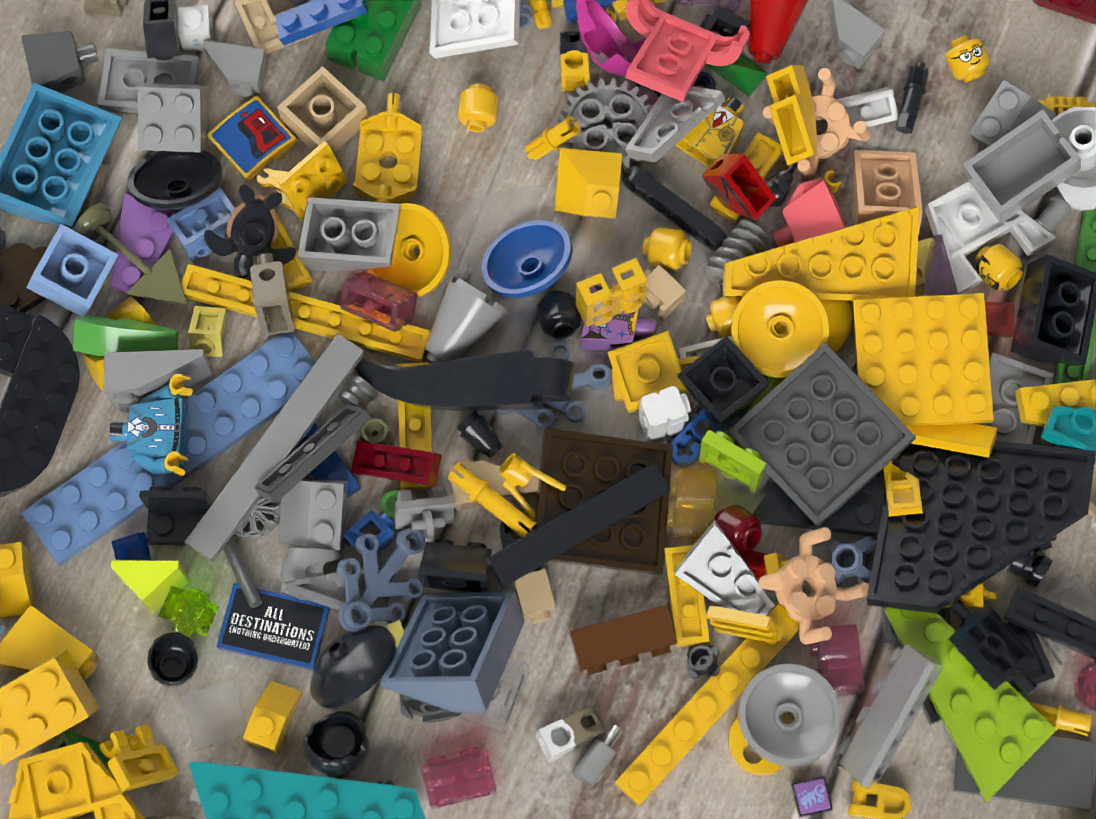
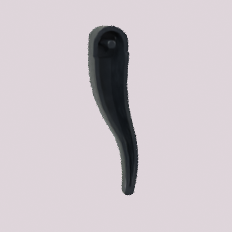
[354,351,576,411]

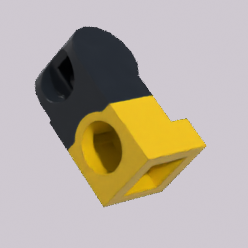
[560,31,589,91]

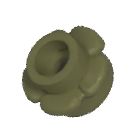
[360,418,392,445]

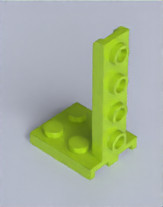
[699,377,786,494]

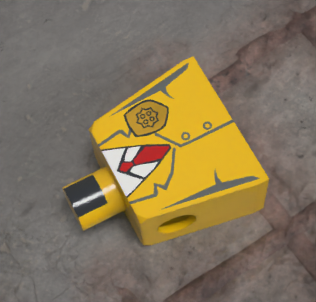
[675,97,744,168]

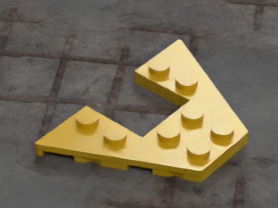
[8,742,146,819]

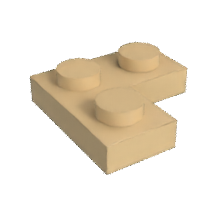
[234,0,315,55]

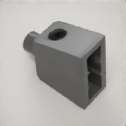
[21,31,99,93]

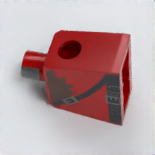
[702,154,777,220]

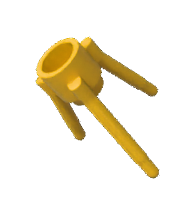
[499,453,566,521]

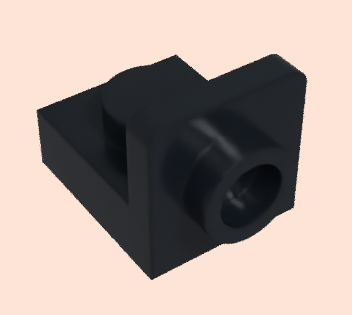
[700,5,750,37]

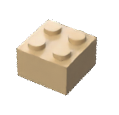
[277,66,368,154]

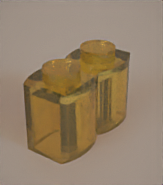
[667,468,718,539]

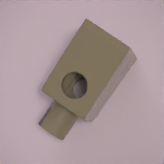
[250,253,295,336]

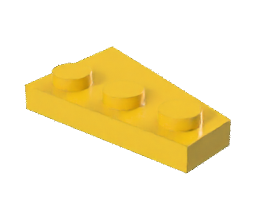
[1015,379,1096,427]

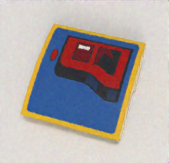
[207,96,298,181]

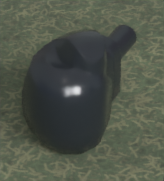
[766,162,798,207]

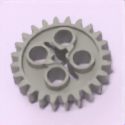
[558,78,654,172]

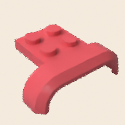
[626,0,750,102]

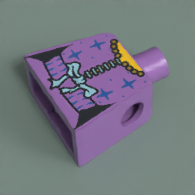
[580,284,657,351]

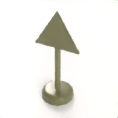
[73,203,187,305]

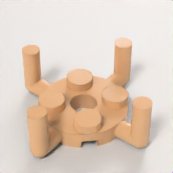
[763,68,871,179]
[758,527,869,645]

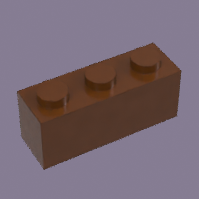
[569,604,678,675]

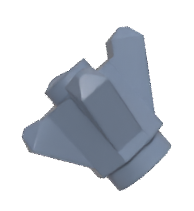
[826,534,877,586]

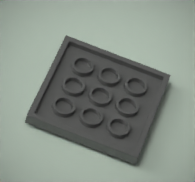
[728,343,916,527]

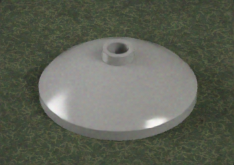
[738,664,841,766]

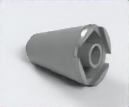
[425,275,506,363]

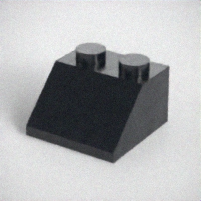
[419,539,492,593]

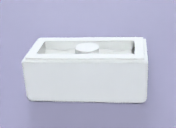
[837,88,899,127]

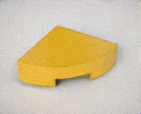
[83,353,104,391]

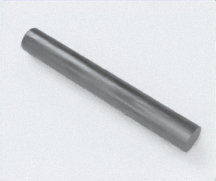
[223,537,262,608]

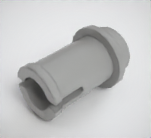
[1035,194,1071,233]

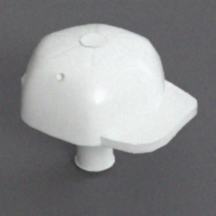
[1052,107,1096,211]

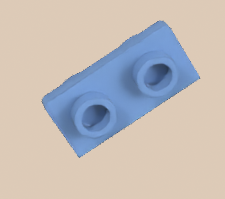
[166,188,235,261]

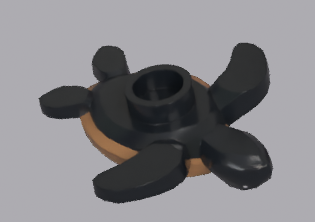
[204,185,296,279]

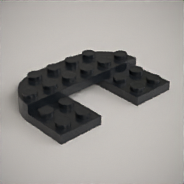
[0,303,80,497]

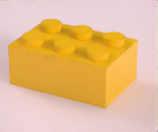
[0,650,100,765]

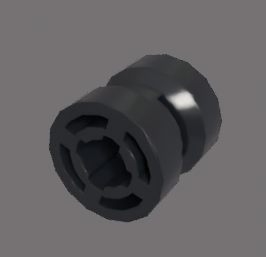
[1007,550,1053,588]

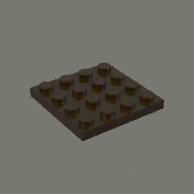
[534,428,673,575]

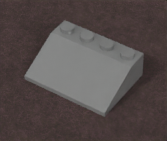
[839,644,945,788]

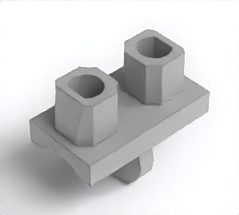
[394,486,456,539]

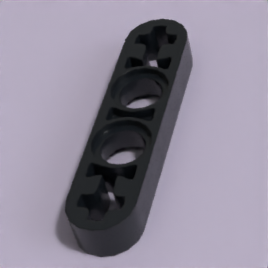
[621,166,728,251]

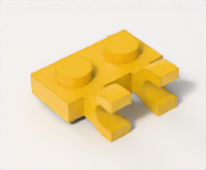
[99,724,179,792]

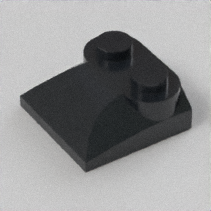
[677,335,769,427]

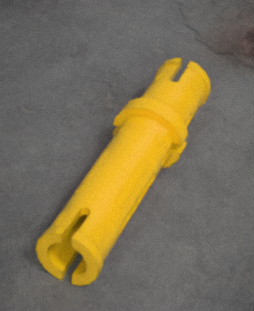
[447,462,537,538]

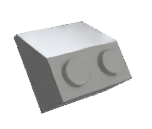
[969,80,1058,147]
[278,478,348,550]

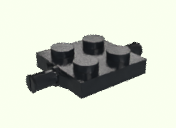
[948,598,1037,695]

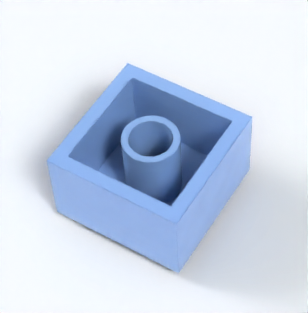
[26,224,118,317]

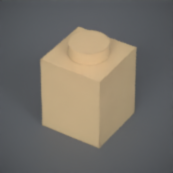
[514,569,556,624]

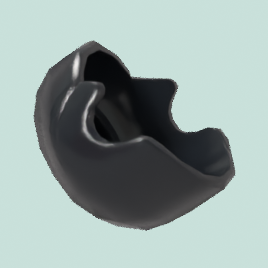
[147,632,198,687]

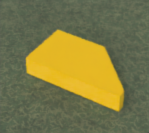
[883,461,922,517]

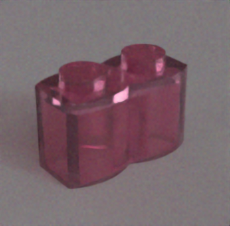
[809,624,865,696]

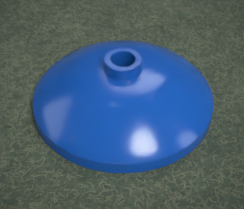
[481,220,573,298]

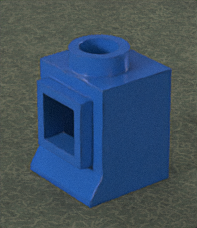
[342,509,396,561]

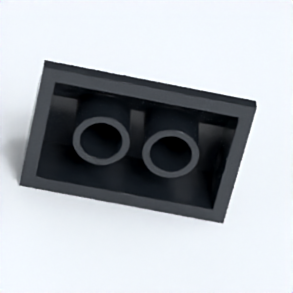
[1010,254,1096,365]

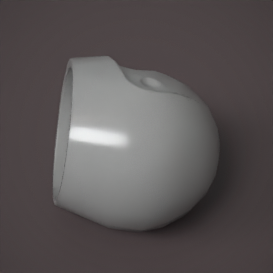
[281,548,341,600]

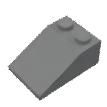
[297,197,401,272]
[104,349,212,413]

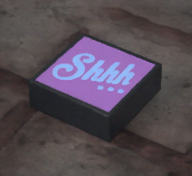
[791,776,833,818]

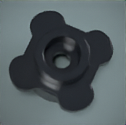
[687,645,720,679]

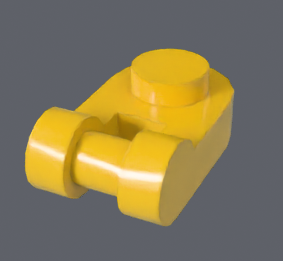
[847,780,912,819]

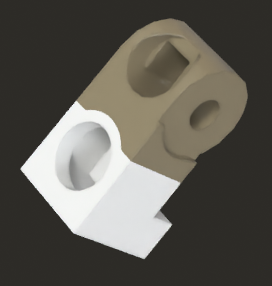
[535,707,605,763]

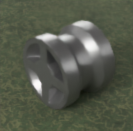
[338,375,379,411]

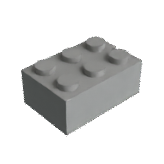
[963,109,1081,224]

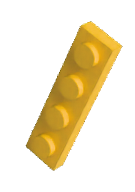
[397,362,433,491]

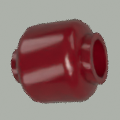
[713,505,762,553]

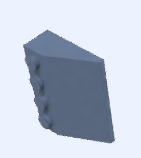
[380,591,525,713]

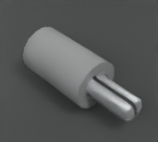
[572,725,623,787]

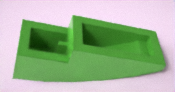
[73,314,179,357]

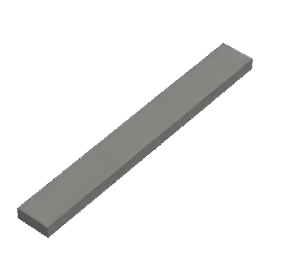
[185,333,365,562]

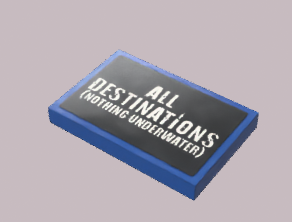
[216,583,330,671]

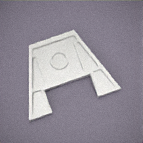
[925,182,1056,295]

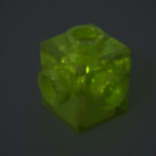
[158,586,219,638]

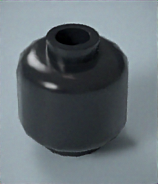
[537,290,582,339]

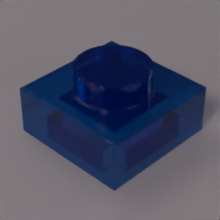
[111,532,152,561]

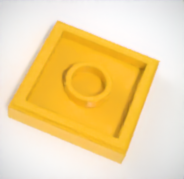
[607,331,689,413]

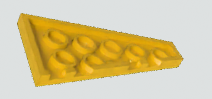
[723,207,920,301]

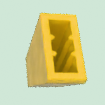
[0,605,99,679]

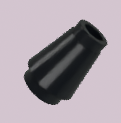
[457,411,503,459]

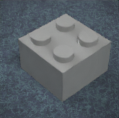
[138,83,208,152]

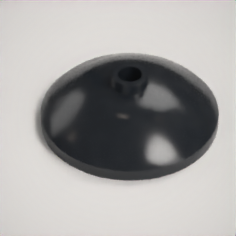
[127,150,223,210]
[310,625,396,708]

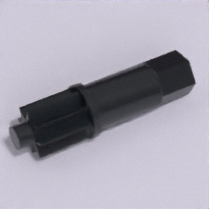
[897,61,929,134]

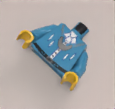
[109,374,192,476]

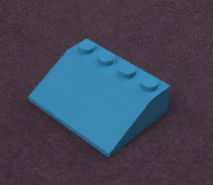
[0,83,122,229]

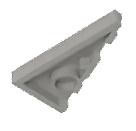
[280,563,403,625]

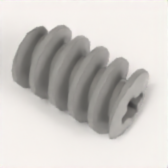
[703,219,768,287]

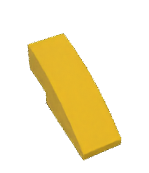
[766,65,817,165]

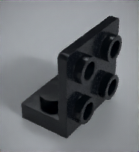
[139,486,213,546]

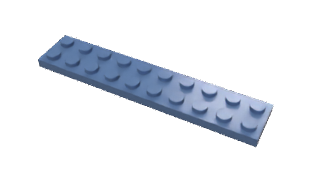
[22,331,316,566]

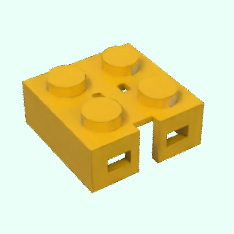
[576,258,647,327]

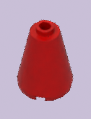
[749,0,809,64]

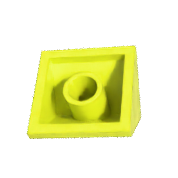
[111,560,189,614]

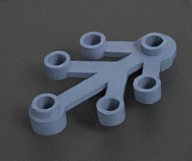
[495,342,612,431]
[337,528,426,633]

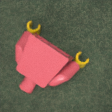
[772,170,848,247]

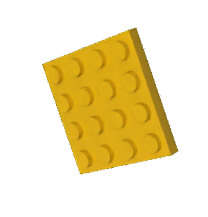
[853,293,994,427]

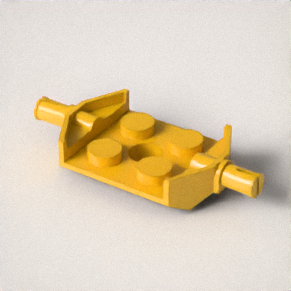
[353,93,422,204]

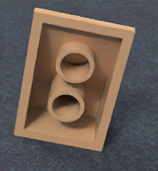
[852,150,923,235]

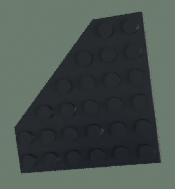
[867,441,1096,614]

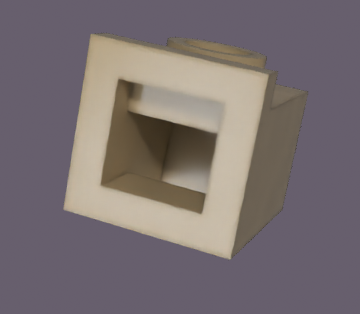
[644,265,687,322]

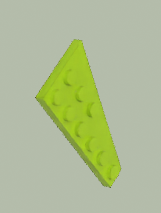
[884,608,1056,803]

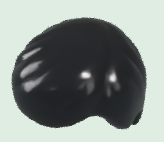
[302,711,370,776]

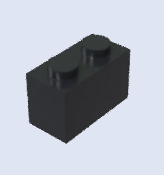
[143,0,180,60]

